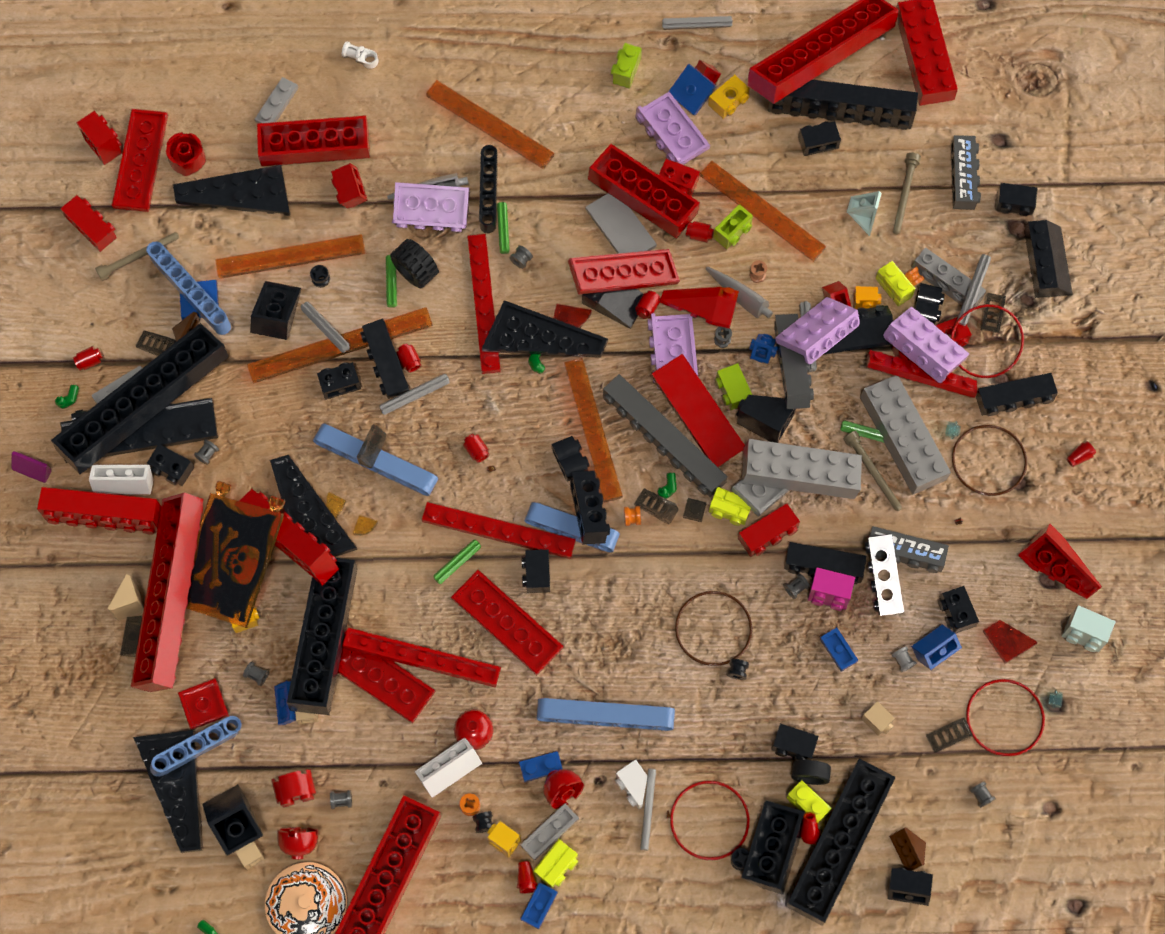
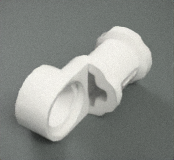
[342,41,379,69]

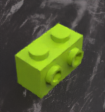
[611,43,642,89]
[713,204,753,249]
[715,363,752,410]

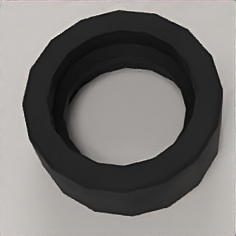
[791,760,831,785]

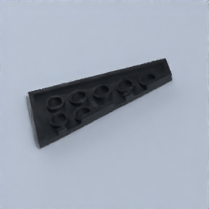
[173,165,290,216]
[482,300,608,358]
[270,455,357,557]
[133,730,202,853]

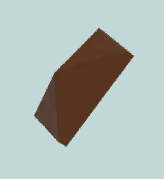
[172,312,200,342]
[889,827,926,871]

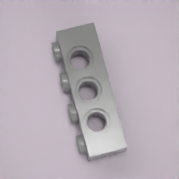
[912,247,986,307]

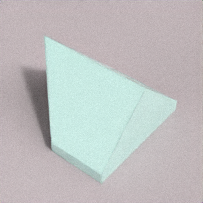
[847,191,881,236]

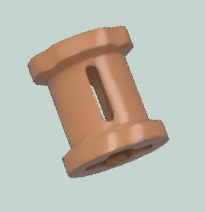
[749,260,767,283]

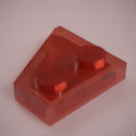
[554,304,592,328]
[983,620,1037,664]

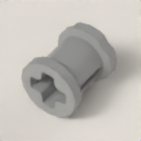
[892,646,917,672]

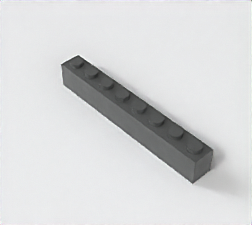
[603,374,728,498]

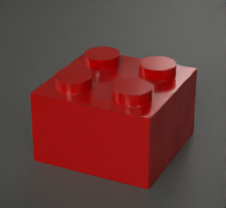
[76,110,122,165]

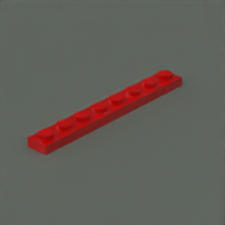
[467,234,501,374]
[422,502,576,559]
[343,628,501,688]

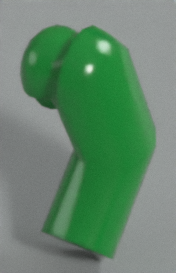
[528,354,545,374]
[55,385,79,409]
[658,473,677,499]
[197,920,217,934]

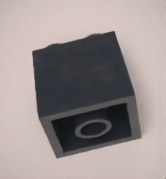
[736,395,796,443]
[202,785,263,856]

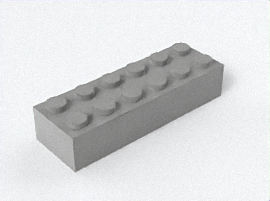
[860,376,951,495]
[742,439,862,499]

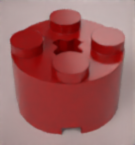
[166,132,206,176]
[271,769,317,808]

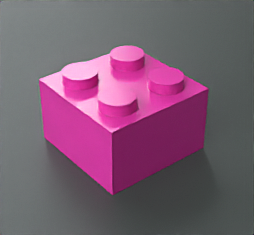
[808,568,855,611]

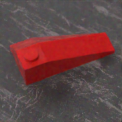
[660,287,739,329]
[1018,524,1102,599]

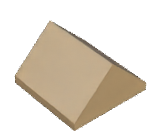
[108,574,144,621]

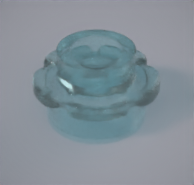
[946,421,961,439]
[1049,689,1063,709]

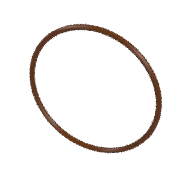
[952,425,1027,496]
[675,591,752,666]

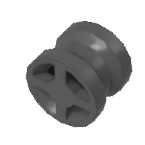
[509,245,533,269]

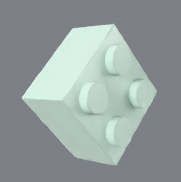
[1062,605,1116,652]

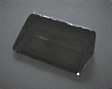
[357,424,387,468]
[120,616,143,657]

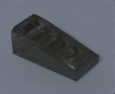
[980,293,1006,333]
[136,330,176,356]
[634,488,679,525]
[926,718,973,754]

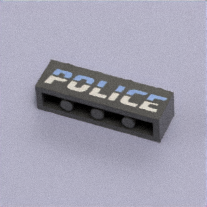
[951,135,981,210]
[865,526,949,573]

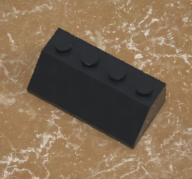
[1024,220,1073,298]
[823,305,893,355]
[741,800,805,895]

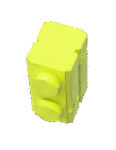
[875,261,915,306]
[709,487,751,526]
[786,780,832,824]
[533,839,579,889]

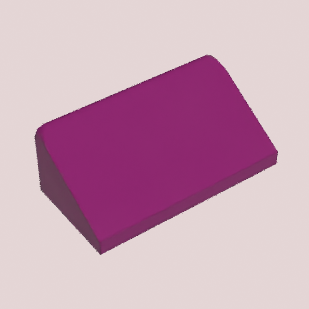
[11,451,52,483]

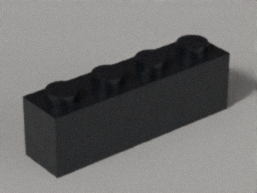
[360,318,409,399]
[976,373,1058,416]
[784,542,867,584]

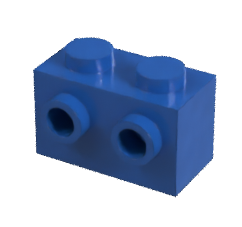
[911,624,962,670]

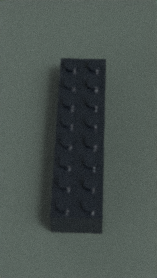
[768,79,918,130]
[287,558,358,715]
[786,758,896,926]

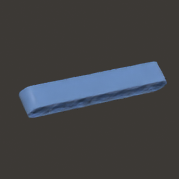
[146,242,231,335]
[313,424,438,496]
[536,698,675,731]

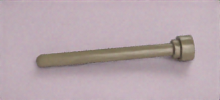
[893,152,921,235]
[95,233,179,281]
[843,431,902,511]

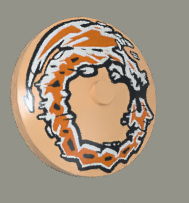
[265,862,348,934]

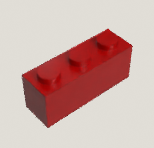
[60,195,117,252]
[738,503,800,557]

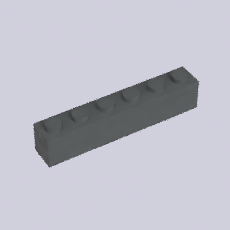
[774,314,814,409]

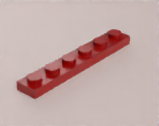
[867,350,977,398]

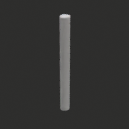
[640,769,656,851]

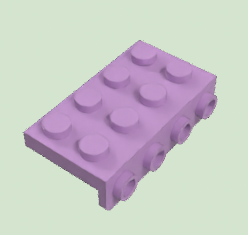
[635,92,710,165]
[392,182,469,232]
[775,297,860,364]
[883,307,969,383]
[647,313,698,389]

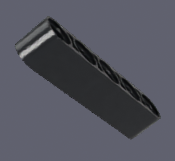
[479,145,498,234]

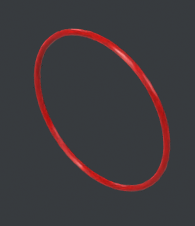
[951,304,1024,378]
[966,679,1045,756]
[670,781,750,860]

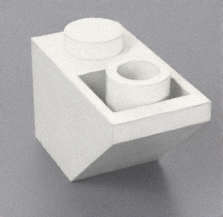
[615,760,647,809]

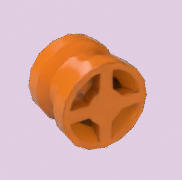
[904,266,925,286]
[624,506,641,526]
[460,793,480,816]

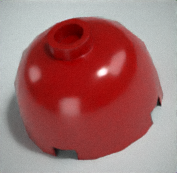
[454,709,494,750]
[543,769,584,809]
[277,827,318,860]

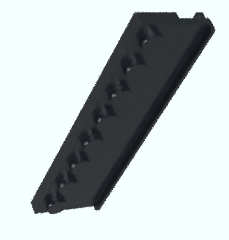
[60,398,218,463]

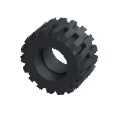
[390,239,439,289]

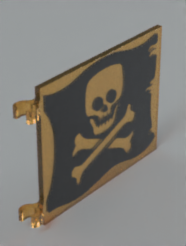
[186,481,285,628]

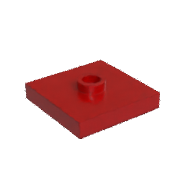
[178,678,229,730]

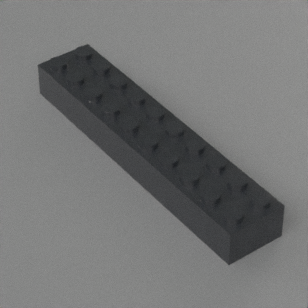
[51,323,229,475]

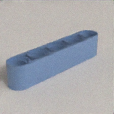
[524,502,620,553]
[150,716,241,777]

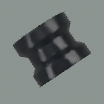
[310,265,330,288]
[727,659,749,680]
[472,811,494,833]
[731,848,749,871]

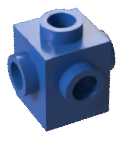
[749,334,778,364]

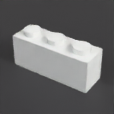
[89,465,154,494]
[415,738,482,798]

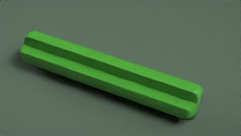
[497,202,510,254]
[386,255,397,308]
[840,420,884,443]
[433,540,481,584]

